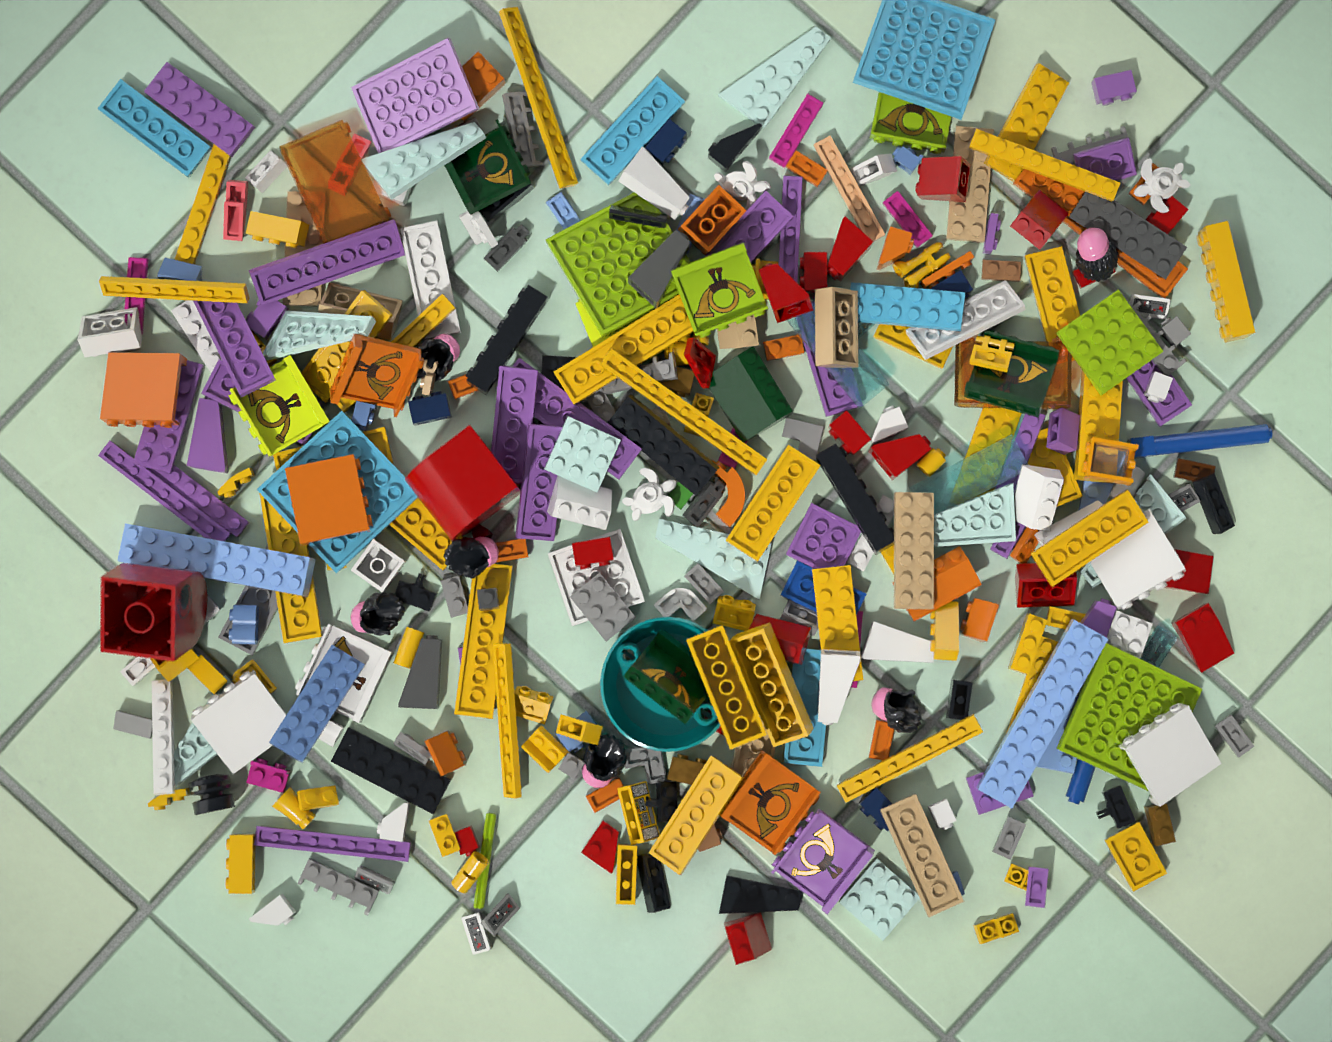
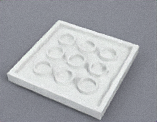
[548,529,645,626]

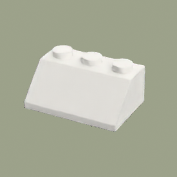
[78,307,142,357]
[1014,464,1064,532]
[547,475,612,530]

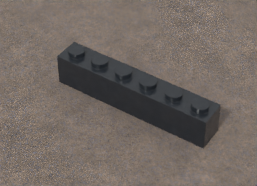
[466,285,548,395]
[816,443,894,555]

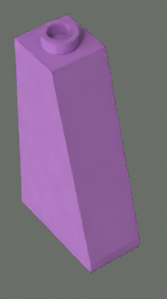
[187,396,228,474]
[1080,598,1116,638]

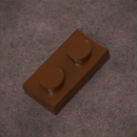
[1173,458,1216,482]

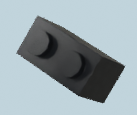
[946,680,973,720]

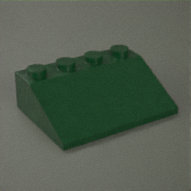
[709,346,793,443]

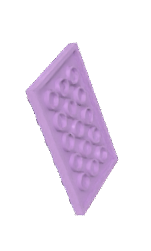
[351,38,479,153]

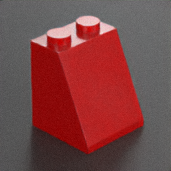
[915,156,971,202]
[1010,189,1069,250]
[827,216,874,281]
[759,263,813,323]
[869,434,931,481]
[724,912,772,965]

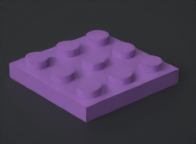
[786,503,861,569]

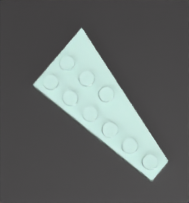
[718,27,831,129]
[360,122,486,200]
[262,311,376,361]
[1081,474,1186,588]
[934,483,1016,547]
[655,519,771,600]
[174,675,232,788]

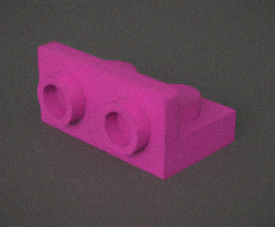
[246,758,291,793]

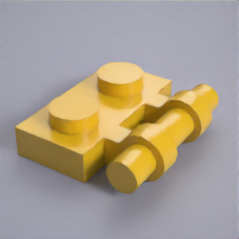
[970,335,1015,372]

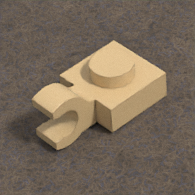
[420,359,438,395]

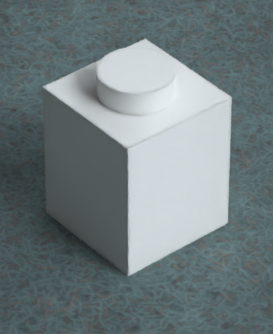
[1144,372,1173,403]
[928,799,956,830]

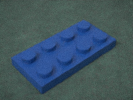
[780,561,866,615]

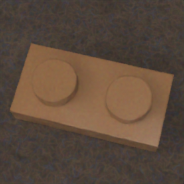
[981,260,1021,282]

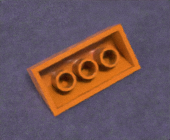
[892,546,982,621]

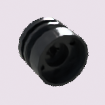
[188,774,235,815]

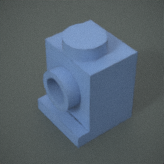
[892,146,924,175]
[352,401,377,431]

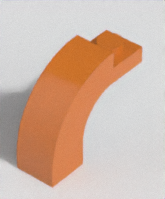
[712,460,745,528]

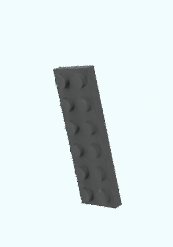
[1069,192,1187,280]

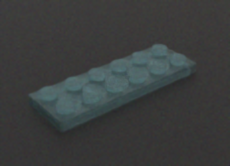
[787,297,890,409]
[909,434,1028,515]

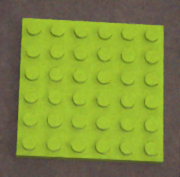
[546,192,690,337]
[1056,643,1202,792]

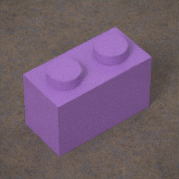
[1091,70,1137,106]
[246,300,288,340]
[1046,408,1080,455]

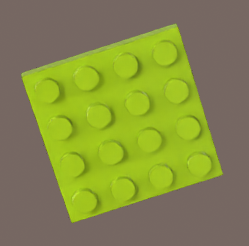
[1056,289,1164,395]

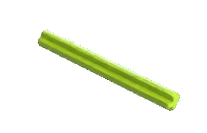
[473,813,496,909]

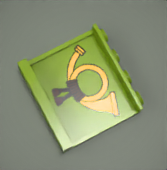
[870,92,951,154]
[671,242,768,338]

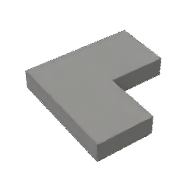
[782,418,824,461]
[625,746,667,784]

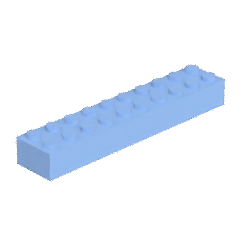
[117,523,316,597]
[976,619,1108,808]

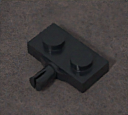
[395,573,436,611]
[1096,785,1136,829]

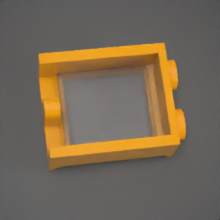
[1081,437,1139,486]

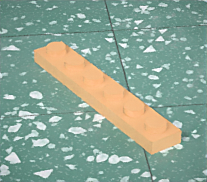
[813,136,885,241]

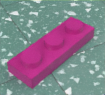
[882,191,933,248]

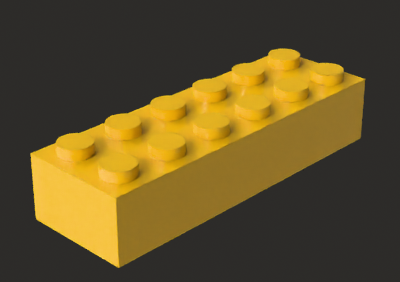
[1196,221,1255,343]
[1074,370,1123,483]
[729,623,814,747]
[686,625,767,750]

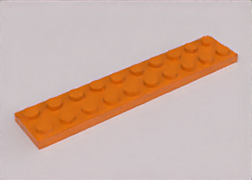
[1013,169,1188,298]

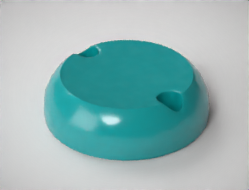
[600,617,720,752]

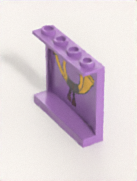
[771,808,875,915]

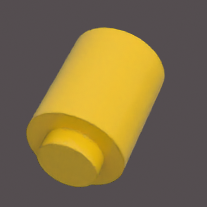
[916,448,946,478]

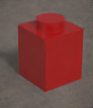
[454,825,480,857]

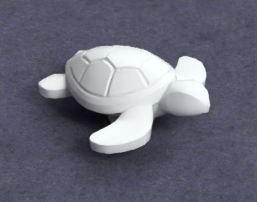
[1134,158,1190,213]
[714,161,771,210]
[622,468,677,521]

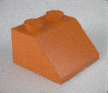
[877,226,914,270]
[959,598,999,642]
[425,730,466,776]

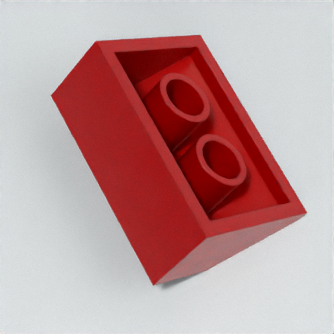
[1015,563,1077,608]
[748,614,812,665]

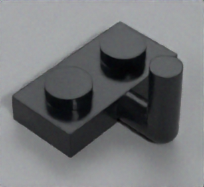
[645,782,678,822]

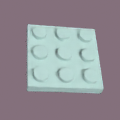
[544,416,621,492]
[839,858,920,941]

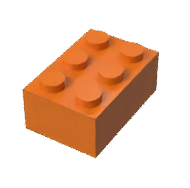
[461,51,506,122]
[677,185,747,255]

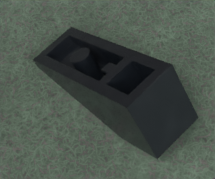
[708,123,762,172]
[479,184,533,222]

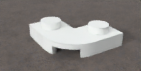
[654,588,707,621]

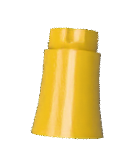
[272,787,316,829]

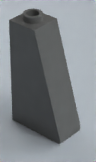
[628,230,690,308]
[398,635,442,709]

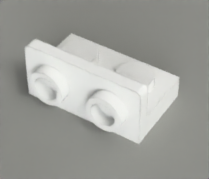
[459,211,498,248]

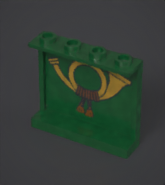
[444,119,531,215]
[964,330,1060,418]
[623,628,708,725]

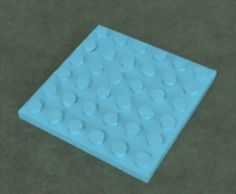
[853,0,996,120]
[257,411,418,574]

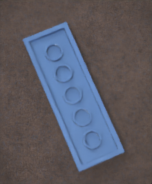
[269,645,365,763]

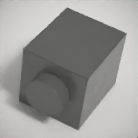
[477,588,500,611]

